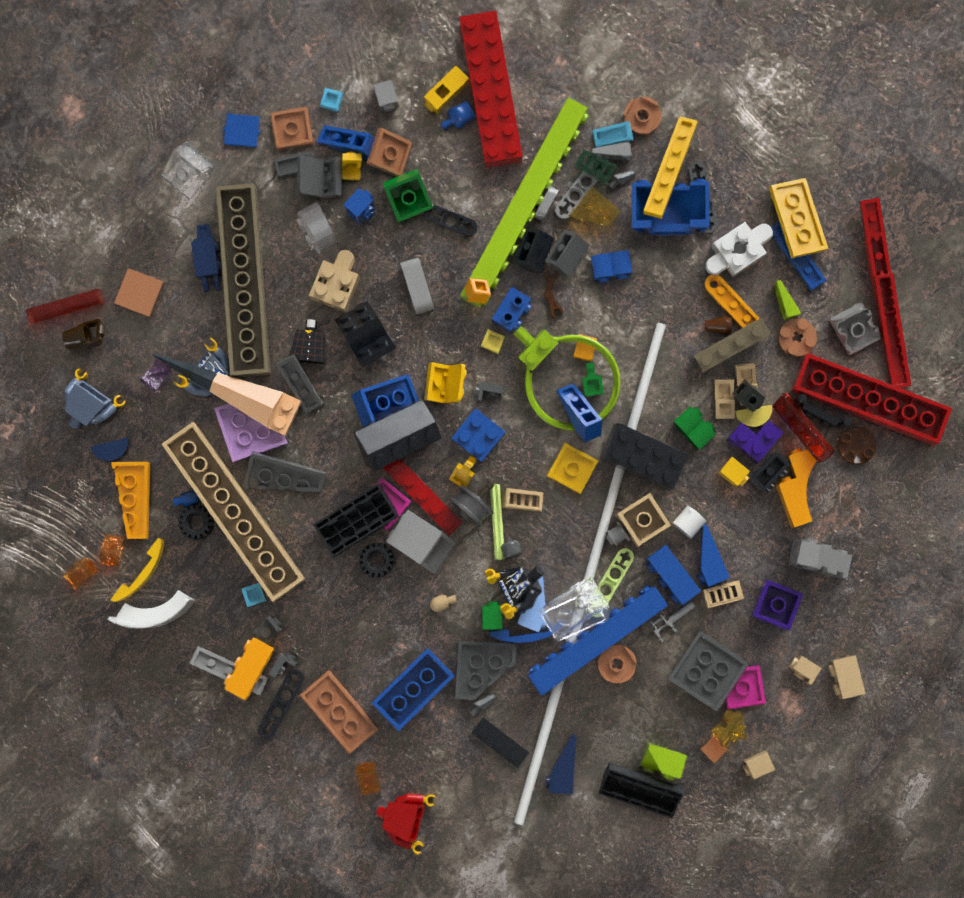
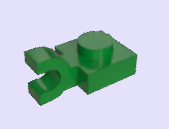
[582,362,604,397]

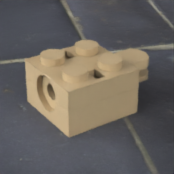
[309,250,360,313]

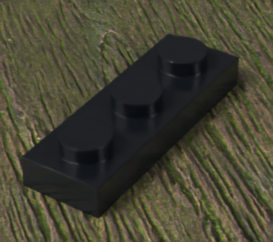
[471,717,529,768]

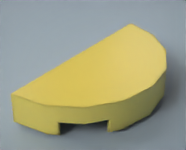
[735,405,772,427]

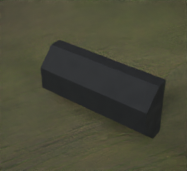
[313,484,399,558]
[598,762,685,818]

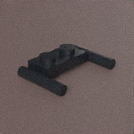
[793,394,852,430]

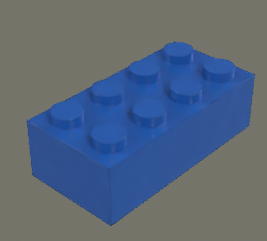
[372,648,455,731]

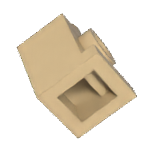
[789,655,822,685]

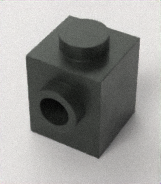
[733,379,765,412]

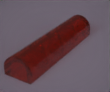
[25,288,105,324]
[772,393,835,463]

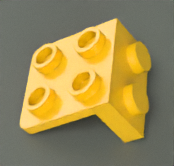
[424,362,466,404]

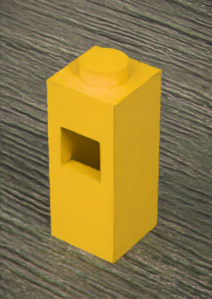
[424,66,469,115]

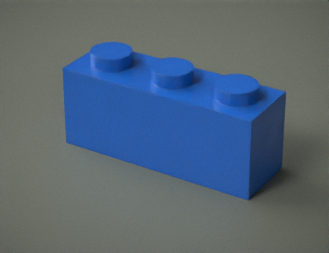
[646,545,701,605]

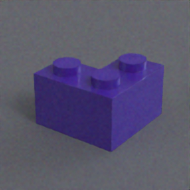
[727,420,783,464]

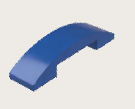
[489,621,567,643]

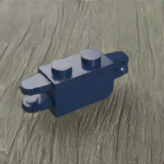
[191,224,222,292]

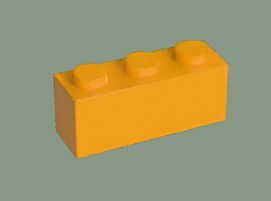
[224,637,275,701]

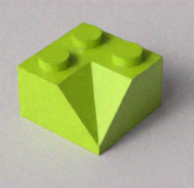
[639,742,687,781]

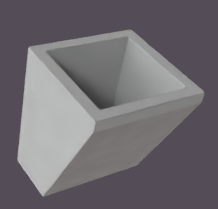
[386,510,456,575]

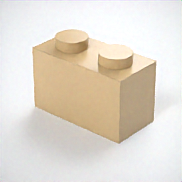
[828,655,866,699]

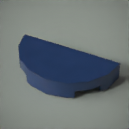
[90,437,129,462]

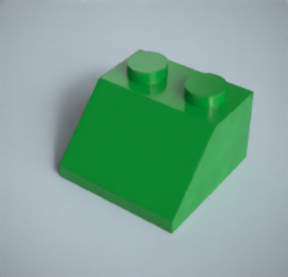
[383,169,433,222]

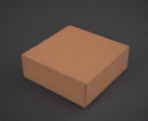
[700,735,728,763]

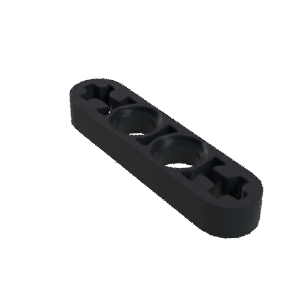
[258,669,304,739]

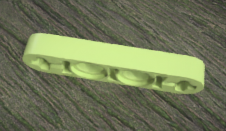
[587,548,634,615]

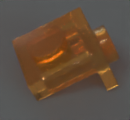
[100,534,125,566]

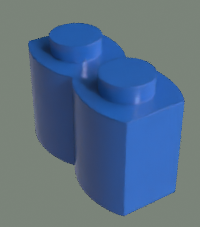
[591,250,632,283]

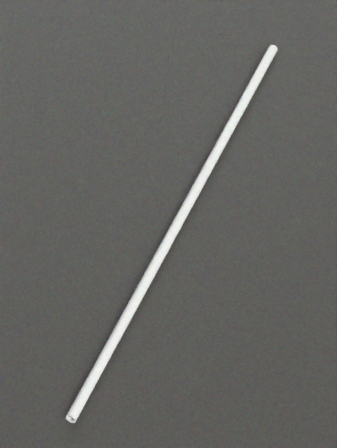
[514,323,666,825]

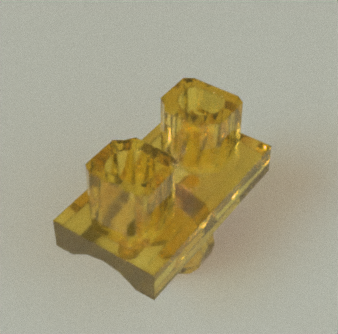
[712,710,747,748]

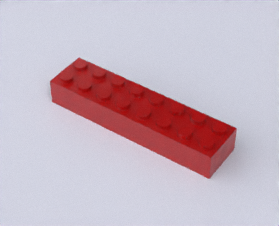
[459,10,523,168]
[791,353,952,446]

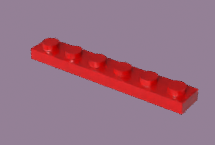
[382,459,463,536]

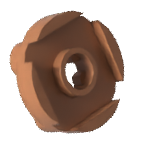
[624,96,662,136]
[778,318,817,357]
[597,645,636,683]

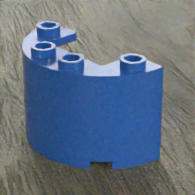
[632,179,709,235]

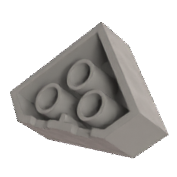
[787,538,852,579]

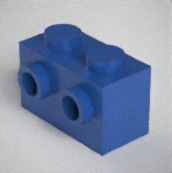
[343,188,375,225]
[492,287,532,333]

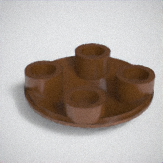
[838,427,876,465]

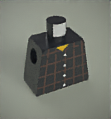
[289,319,327,365]

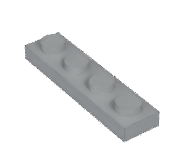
[190,646,269,696]

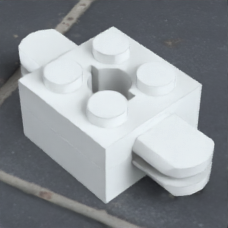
[705,222,773,278]

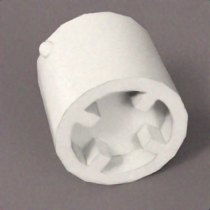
[672,505,706,539]

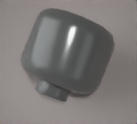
[500,539,522,559]

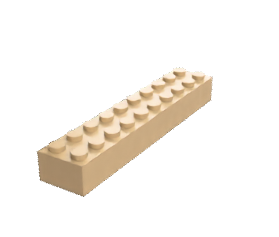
[162,422,306,602]

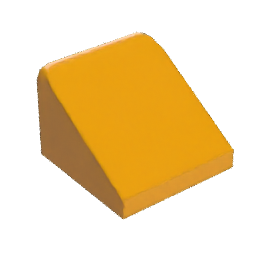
[573,335,597,362]

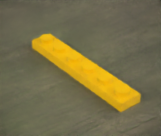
[643,116,698,219]

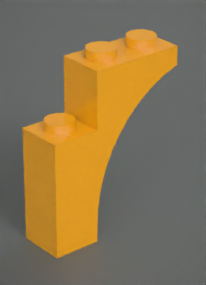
[776,442,827,529]

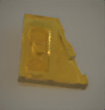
[568,187,621,226]

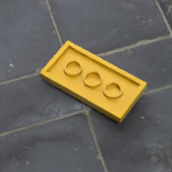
[769,178,828,258]

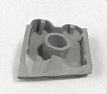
[829,303,881,355]

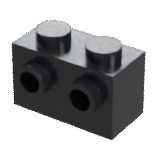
[513,227,554,273]
[747,451,790,493]

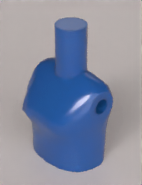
[440,101,476,130]

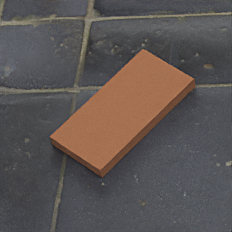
[299,670,379,755]

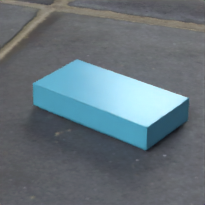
[592,121,633,148]

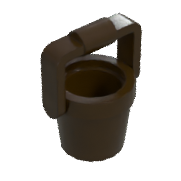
[62,319,104,350]

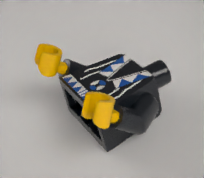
[485,566,544,619]

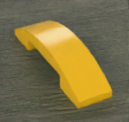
[110,538,164,602]

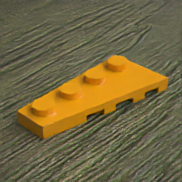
[111,462,150,539]

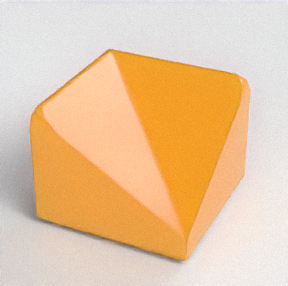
[465,278,491,304]

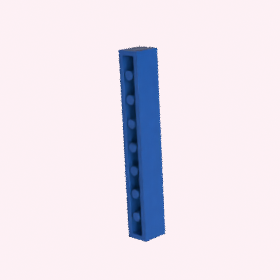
[526,585,668,695]

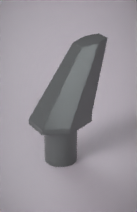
[607,171,636,190]
[469,694,498,717]

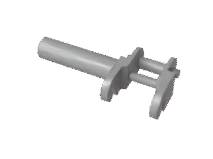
[649,601,695,643]

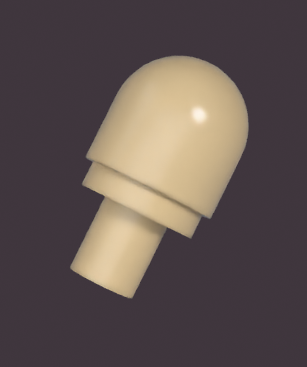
[430,595,457,612]

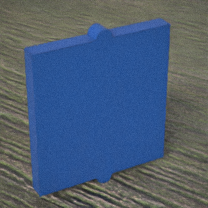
[223,114,260,148]

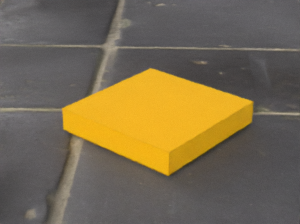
[547,443,599,494]

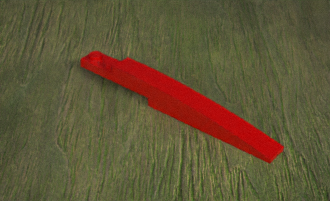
[859,197,912,388]

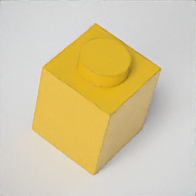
[718,457,750,487]

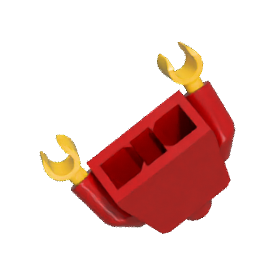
[376,793,435,854]

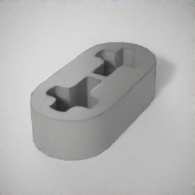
[534,186,559,222]

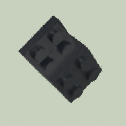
[335,301,396,367]

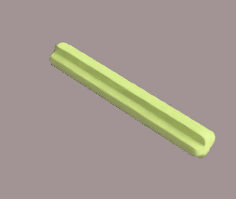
[490,484,505,560]

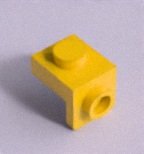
[341,151,362,180]

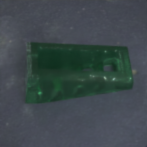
[574,150,617,184]

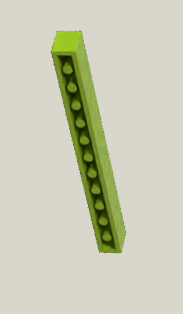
[460,97,589,309]

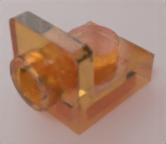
[63,557,98,590]
[356,762,381,795]

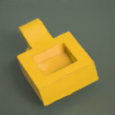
[449,455,477,487]

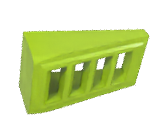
[773,280,801,320]

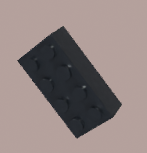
[599,423,688,490]

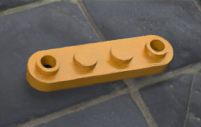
[704,274,759,328]

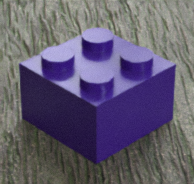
[750,580,803,630]

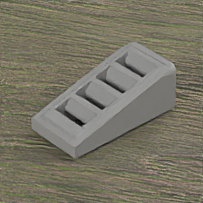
[591,142,632,160]

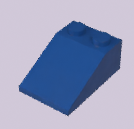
[351,374,418,427]

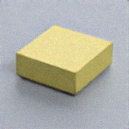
[481,329,505,354]

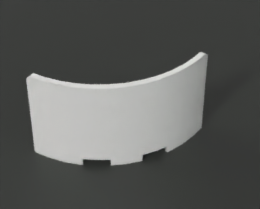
[108,590,196,628]

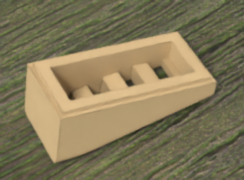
[501,488,543,512]
[702,580,744,609]

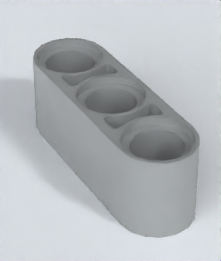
[400,258,434,315]

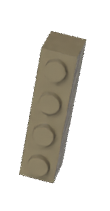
[694,318,771,372]

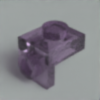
[140,359,172,392]

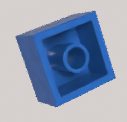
[451,408,505,464]

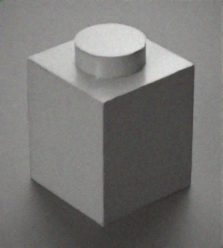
[374,80,398,112]

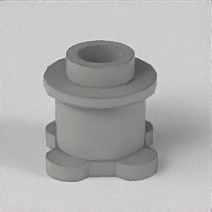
[606,521,631,546]

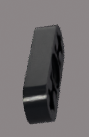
[425,205,477,237]

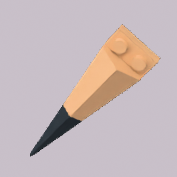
[153,354,302,436]

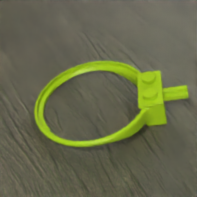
[513,326,621,430]

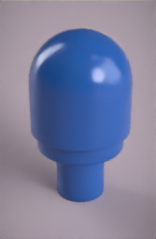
[173,491,200,507]

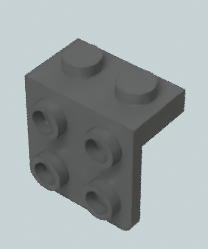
[297,156,342,199]

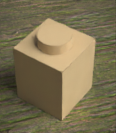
[743,751,775,779]

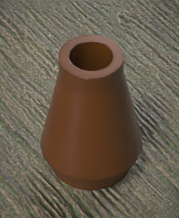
[705,316,732,335]

